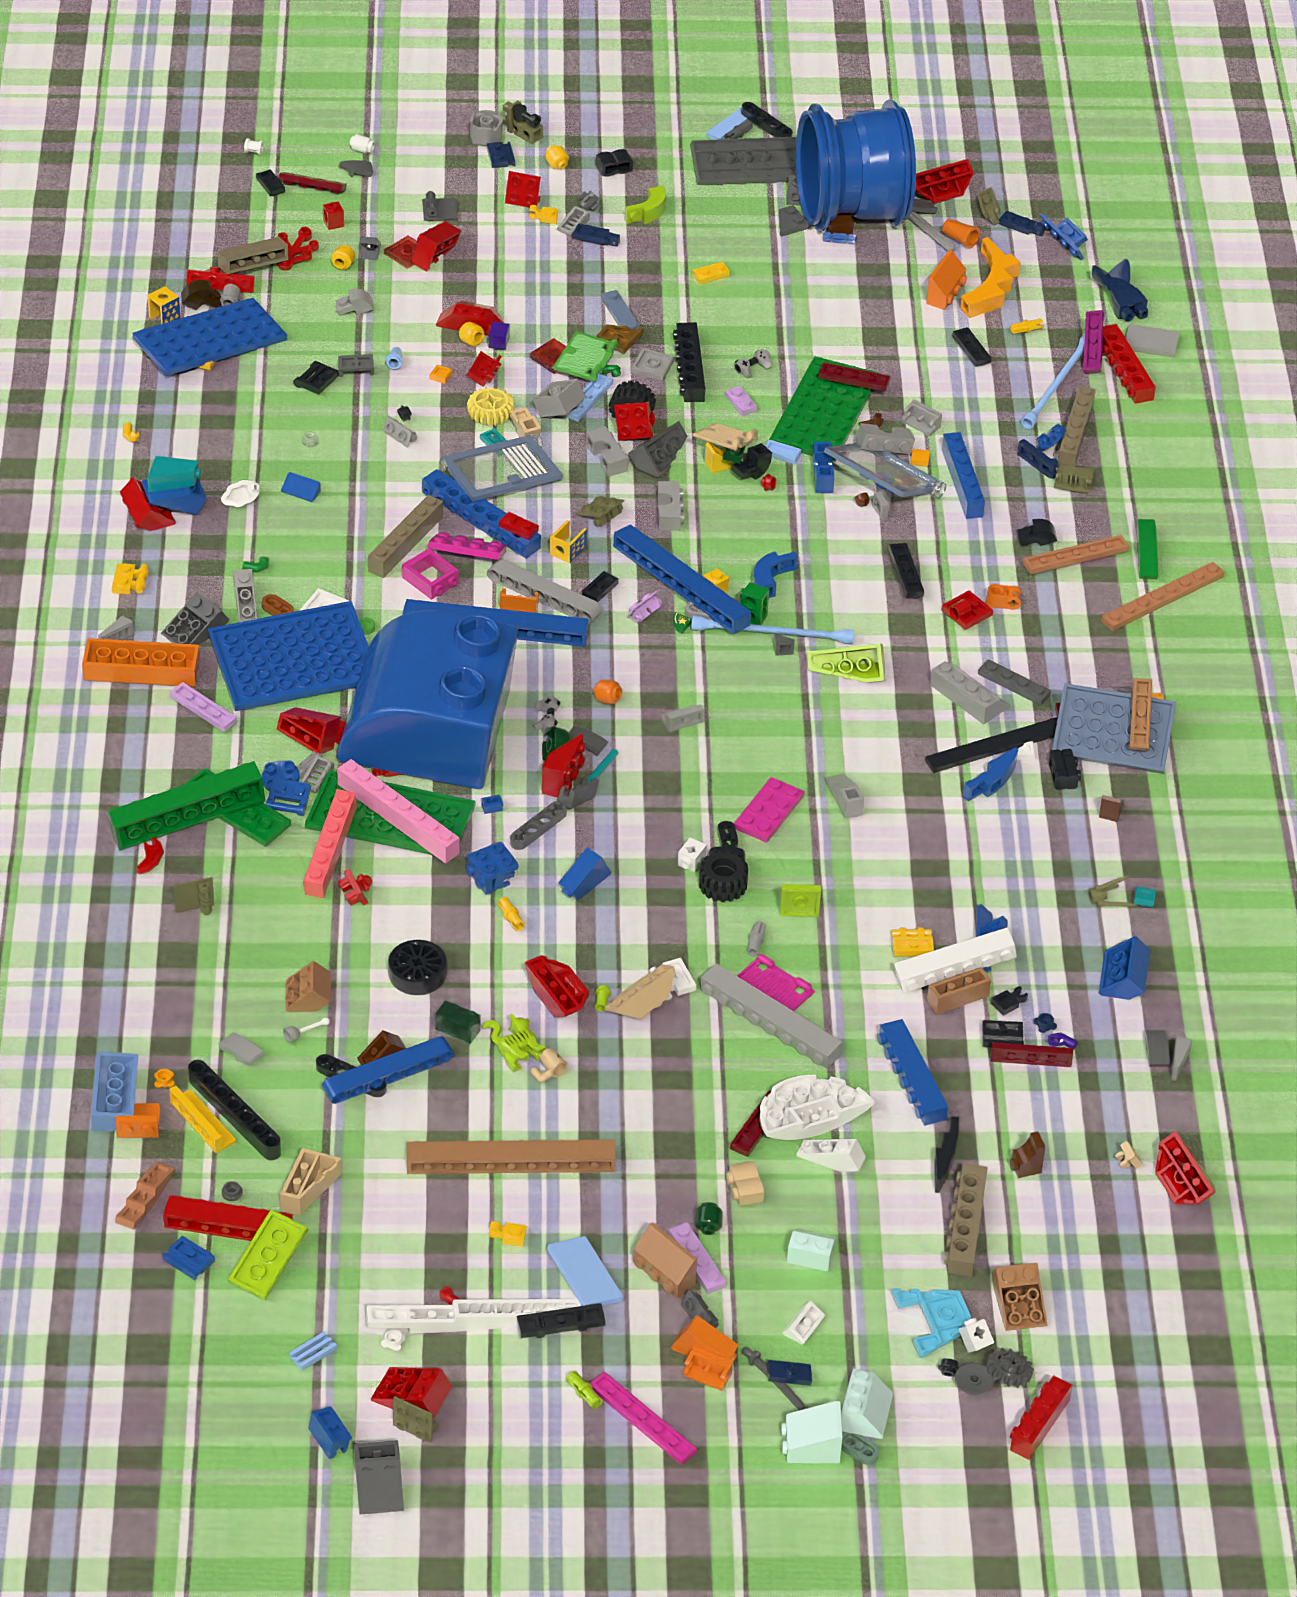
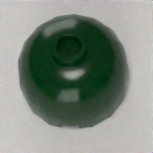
[542,726,573,761]

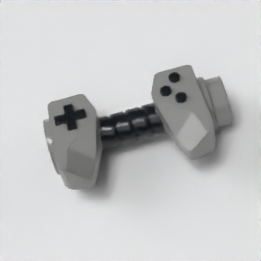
[734,349,772,378]
[533,696,560,733]

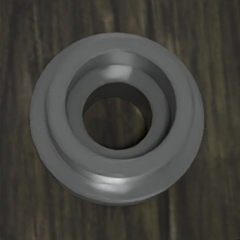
[221,1181,243,1201]

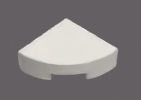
[1017,741,1035,760]

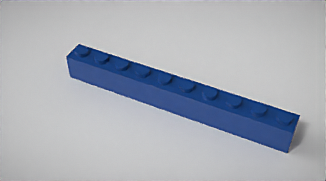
[613,524,751,634]
[403,599,589,647]

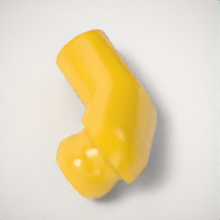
[122,422,140,442]

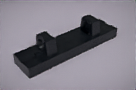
[888,543,924,598]
[517,1303,606,1338]

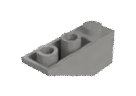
[233,569,257,622]
[825,774,864,818]

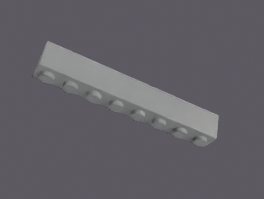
[701,963,843,1069]

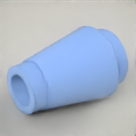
[386,347,403,369]

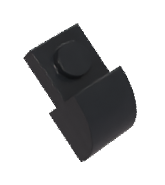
[1017,518,1057,547]

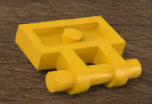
[112,563,149,594]
[891,927,934,957]

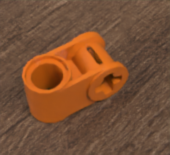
[985,584,1021,610]

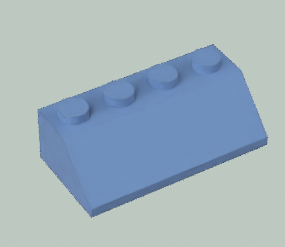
[91,1052,138,1132]

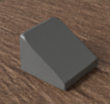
[773,634,795,656]

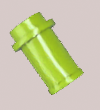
[595,985,611,1012]

